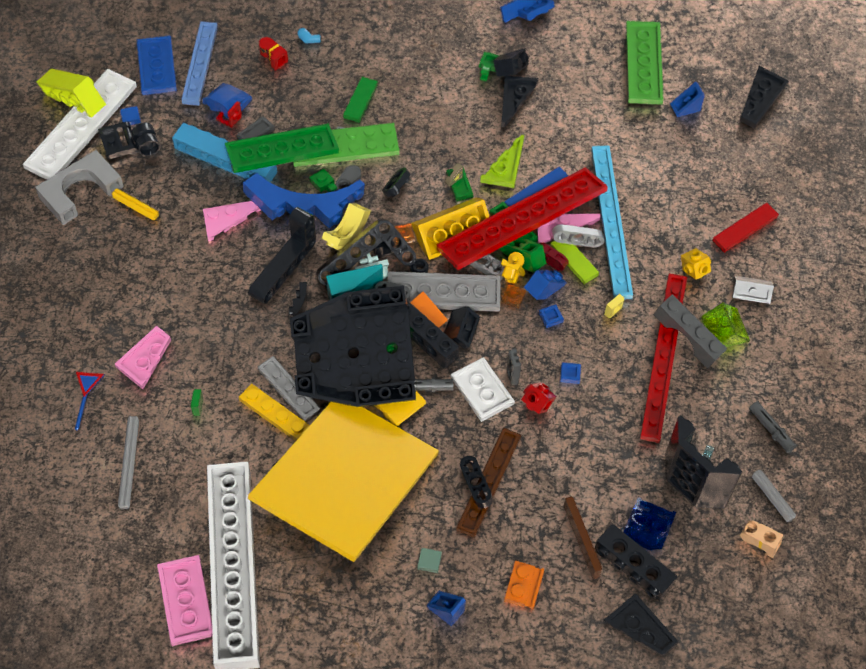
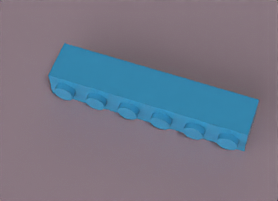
[172,123,277,182]

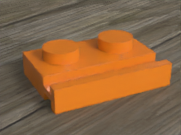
[504,561,544,610]

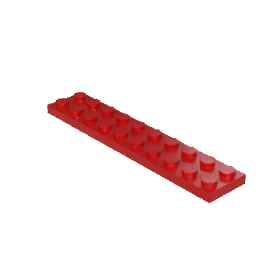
[437,167,608,270]

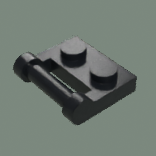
[98,122,138,160]

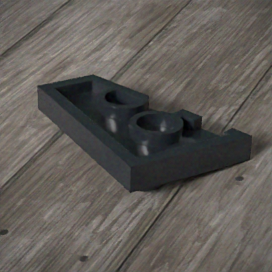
[603,593,679,657]

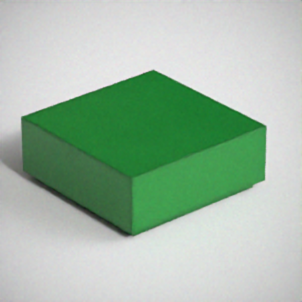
[191,389,203,416]

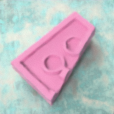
[115,326,171,389]

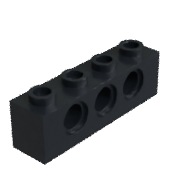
[407,300,459,369]
[595,523,678,601]

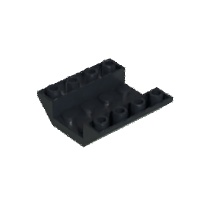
[665,415,742,509]

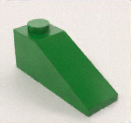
[499,237,547,273]

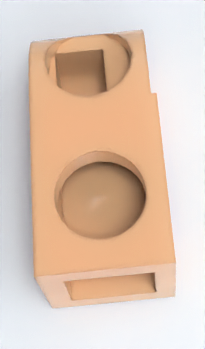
[740,520,783,558]

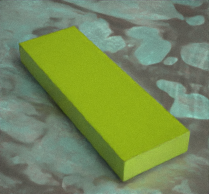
[550,241,599,284]

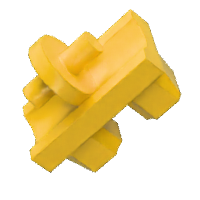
[501,252,525,285]

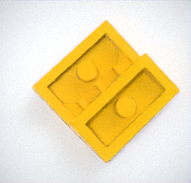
[374,391,426,426]

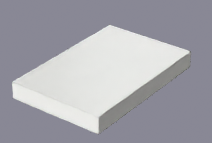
[451,357,515,422]

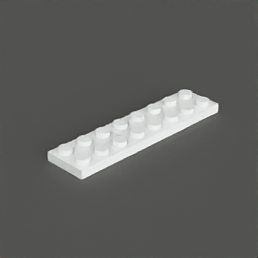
[23,69,137,180]

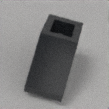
[493,48,529,77]

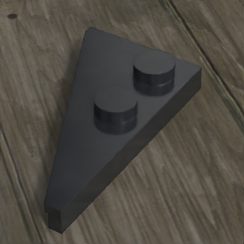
[501,76,538,127]

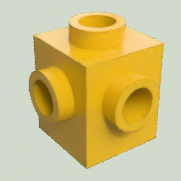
[681,248,711,279]

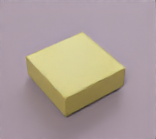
[604,294,624,318]

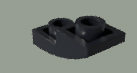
[289,282,308,318]

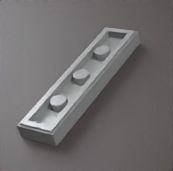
[257,356,321,422]

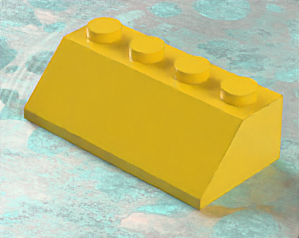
[411,197,489,260]

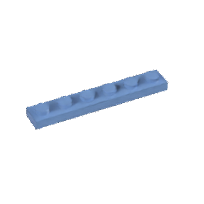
[181,21,218,106]

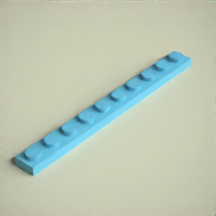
[591,146,633,299]

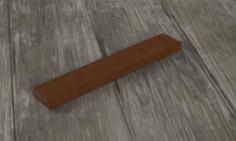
[456,427,522,538]

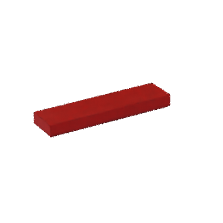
[712,202,779,253]

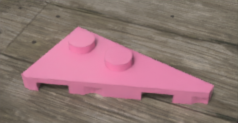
[203,201,261,241]
[537,214,600,243]

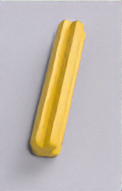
[112,188,159,220]

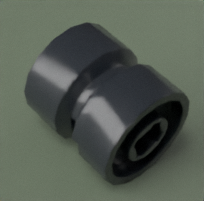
[131,123,161,157]

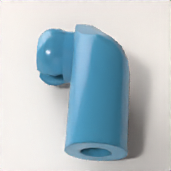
[297,28,321,44]

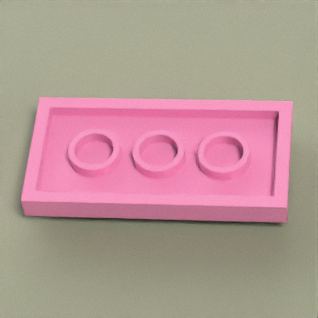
[157,555,213,646]

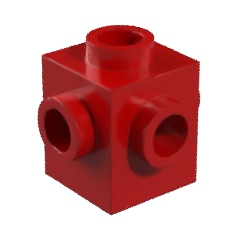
[521,382,557,414]

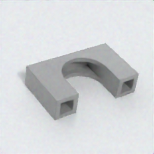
[35,150,124,225]

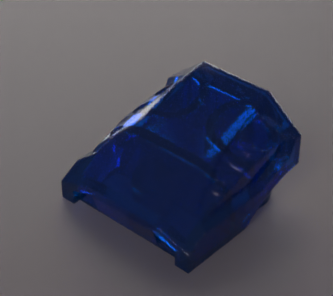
[624,497,677,550]

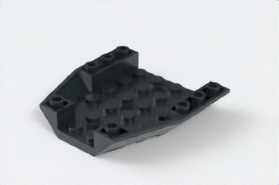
[290,285,416,407]

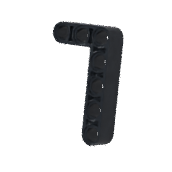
[248,207,316,304]
[316,218,416,285]

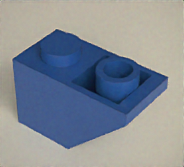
[524,270,567,300]

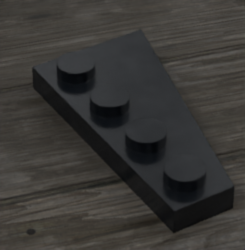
[740,66,789,129]

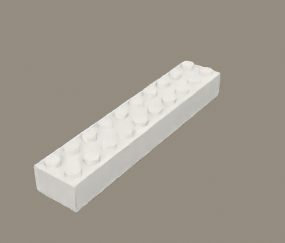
[207,462,260,669]

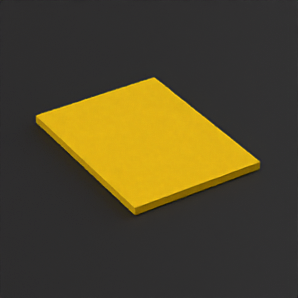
[248,402,439,562]

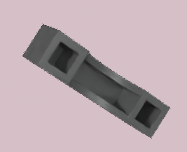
[653,294,727,369]

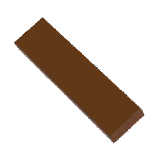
[563,496,602,579]

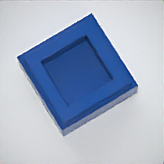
[120,106,141,125]
[538,304,564,328]
[560,362,581,384]

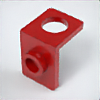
[216,101,242,128]

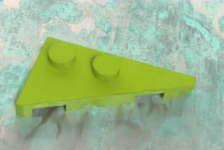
[480,135,525,188]

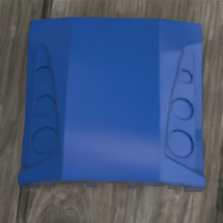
[202,83,252,118]

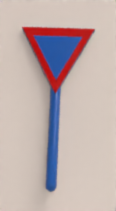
[75,372,105,430]

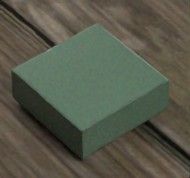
[417,548,442,573]

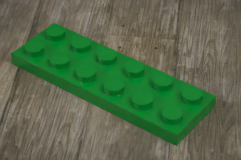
[225,123,339,173]

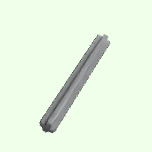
[118,416,139,509]

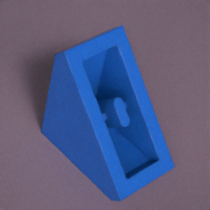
[670,82,705,117]
[426,590,466,627]

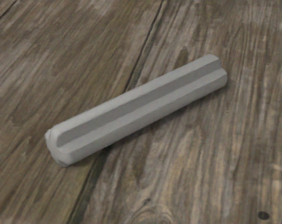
[752,469,796,522]

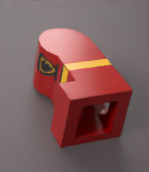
[259,37,288,70]

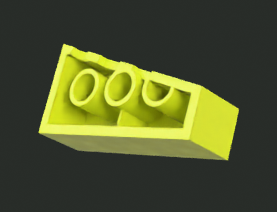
[36,69,106,118]

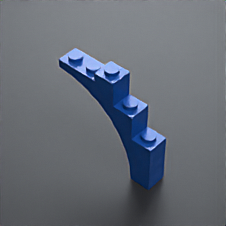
[243,173,365,228]

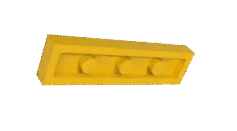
[239,383,310,441]

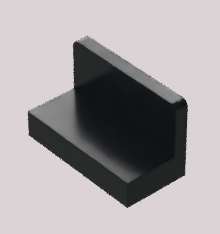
[444,306,480,349]

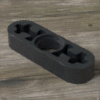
[460,456,493,508]

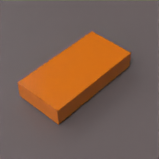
[410,291,448,328]

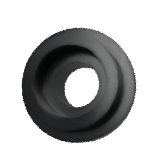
[410,258,429,273]

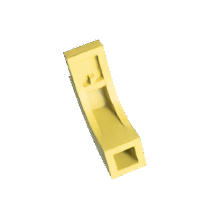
[322,203,371,251]

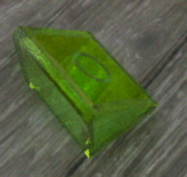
[701,302,750,347]

